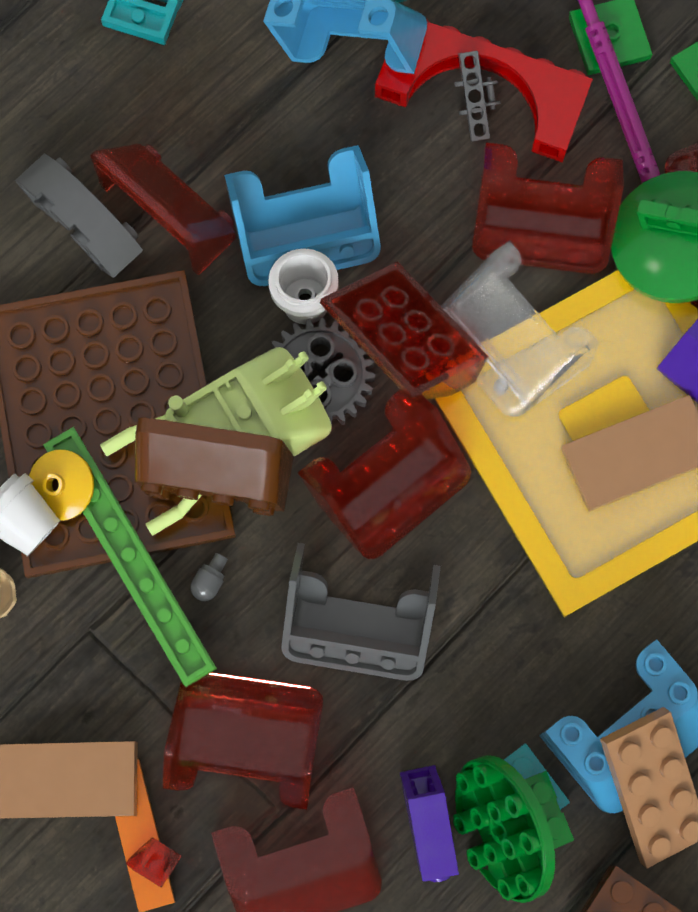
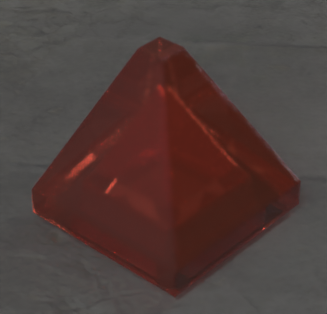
[125,837,182,888]

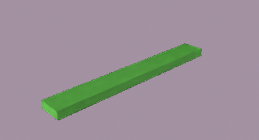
[43,427,217,687]

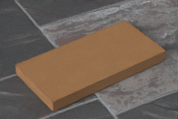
[560,395,698,512]
[0,741,138,819]

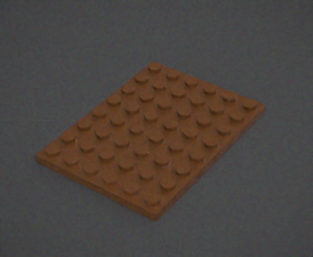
[0,270,236,578]

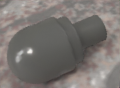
[190,553,228,601]

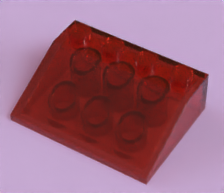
[320,261,489,402]

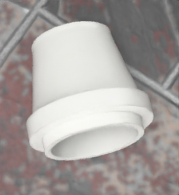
[268,249,339,324]
[0,473,60,556]

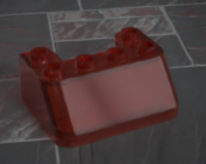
[472,142,624,274]
[298,384,471,559]
[211,787,382,912]

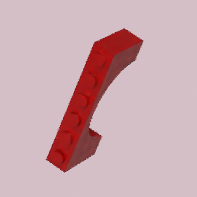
[375,19,593,163]

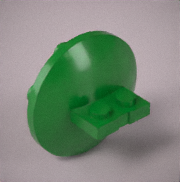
[610,171,698,303]
[453,755,574,903]

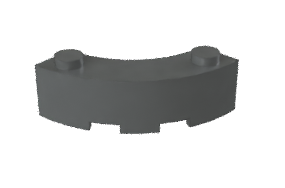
[15,153,143,278]

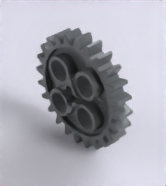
[272,318,375,425]

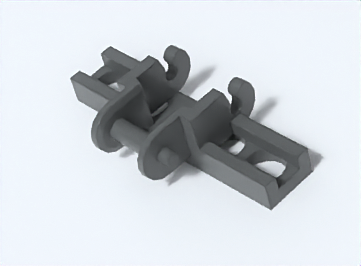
[454,50,501,141]

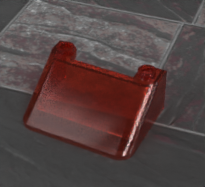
[90,143,236,275]
[163,672,323,810]

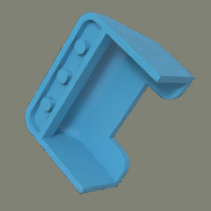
[224,145,381,286]
[539,639,698,813]

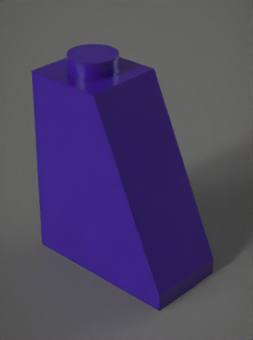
[400,765,459,882]

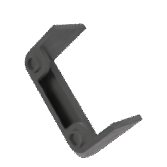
[281,543,441,681]

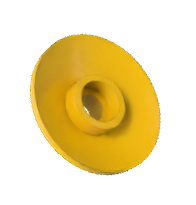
[29,450,94,521]

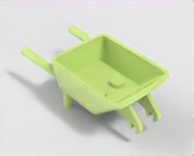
[100,347,332,536]

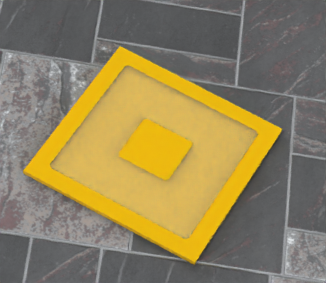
[423,270,698,617]

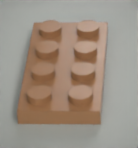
[600,707,698,868]

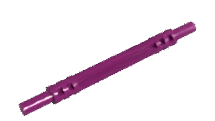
[578,0,661,183]

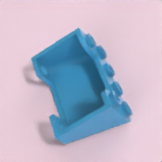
[263,0,428,74]

